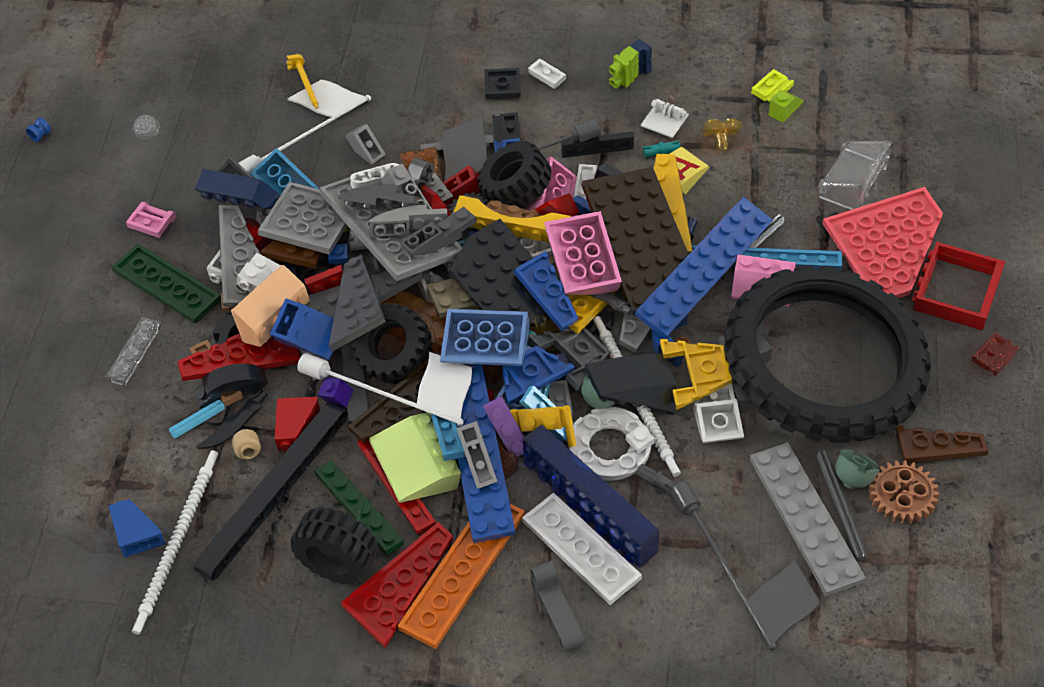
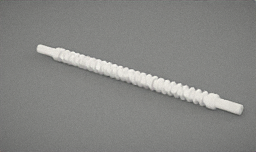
[593,316,681,477]
[132,450,218,635]

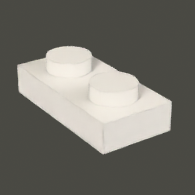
[528,59,566,89]

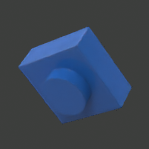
[328,243,348,264]

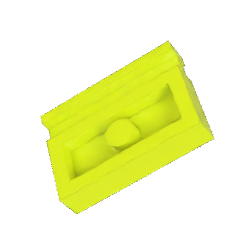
[751,69,794,102]

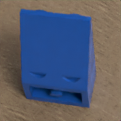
[270,298,334,360]

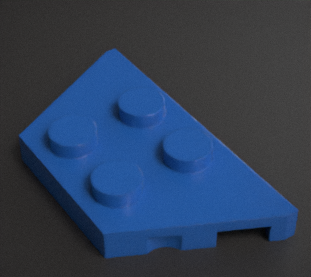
[502,346,575,405]

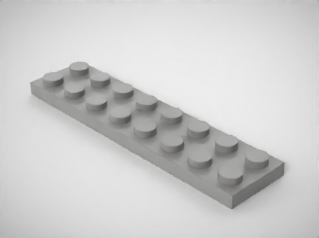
[750,442,866,597]

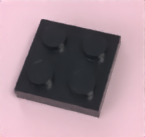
[484,68,521,99]

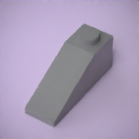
[456,421,498,489]

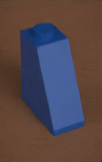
[109,499,165,558]

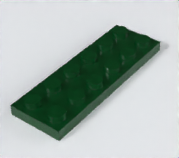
[111,243,221,324]

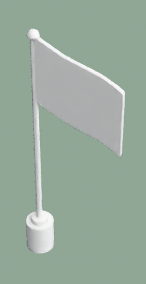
[239,80,371,174]
[298,352,472,426]

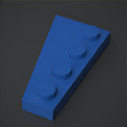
[514,251,578,331]

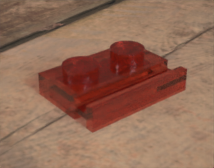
[971,332,1020,376]

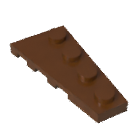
[895,426,989,463]

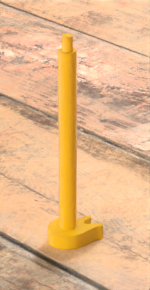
[286,54,319,109]

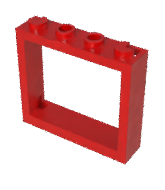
[912,242,1005,331]

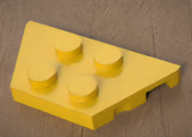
[566,291,615,334]

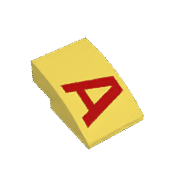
[653,147,709,195]

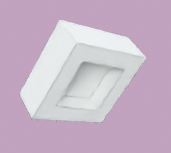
[625,425,655,454]

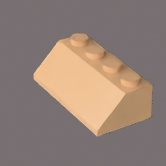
[231,265,310,347]

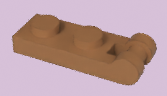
[486,200,540,218]

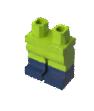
[609,39,652,89]

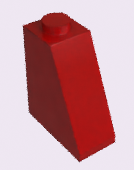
[275,397,320,451]

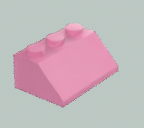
[731,255,796,307]

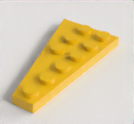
[654,154,693,254]

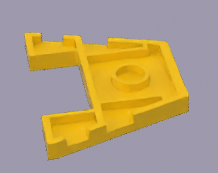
[660,339,733,410]

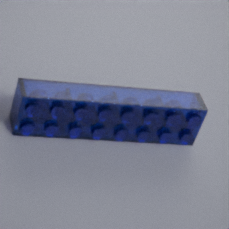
[523,424,660,568]

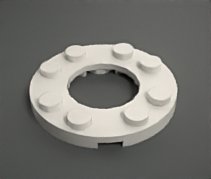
[568,407,651,481]

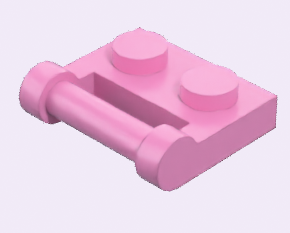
[126,201,176,238]

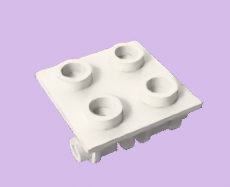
[641,99,689,138]

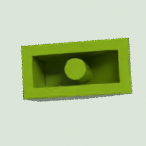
[768,90,804,123]

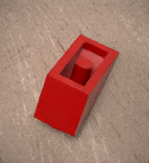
[535,193,580,217]

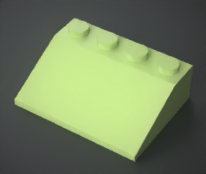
[369,412,461,503]

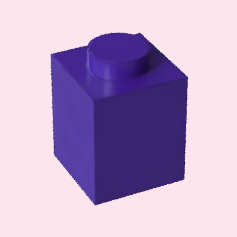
[318,377,353,408]

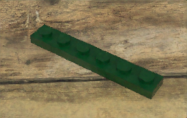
[314,460,404,556]

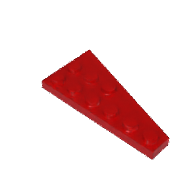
[177,333,300,381]
[341,522,453,648]

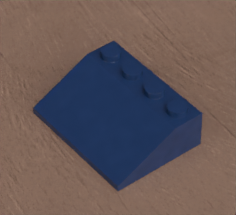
[195,169,281,209]

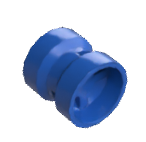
[25,117,51,142]

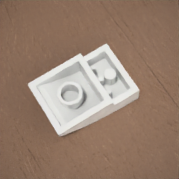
[692,384,744,443]

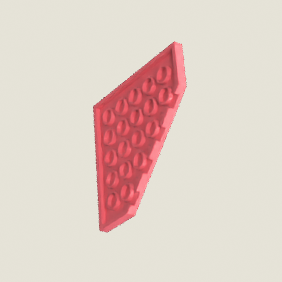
[823,187,943,299]

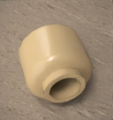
[232,429,261,460]

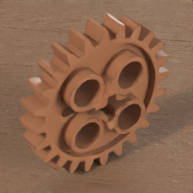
[868,461,940,524]

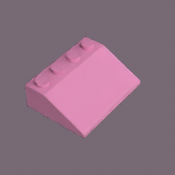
[544,211,622,295]

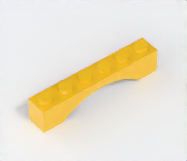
[453,196,571,243]

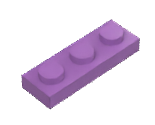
[483,396,531,457]

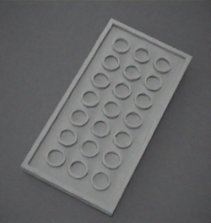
[320,176,462,281]

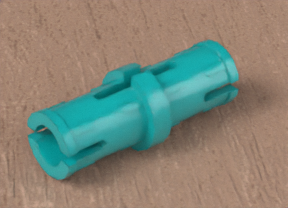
[643,140,681,158]

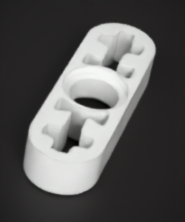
[350,163,399,189]

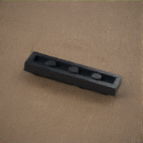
[561,131,634,158]

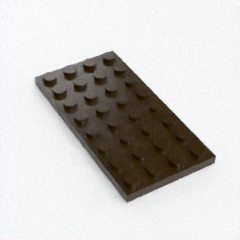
[581,167,704,315]

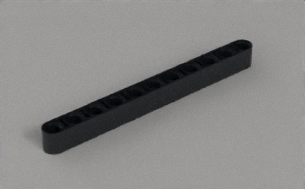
[194,402,348,581]

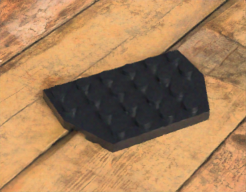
[449,219,551,327]

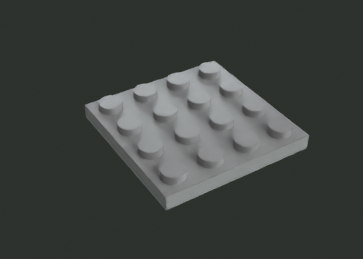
[258,182,347,255]

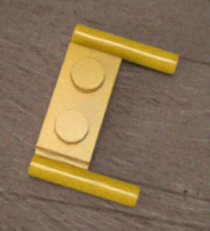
[510,405,576,447]

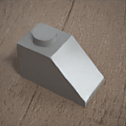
[345,124,386,164]

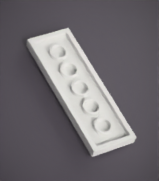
[522,493,642,605]

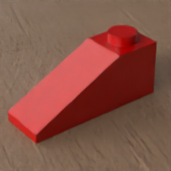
[442,165,481,205]

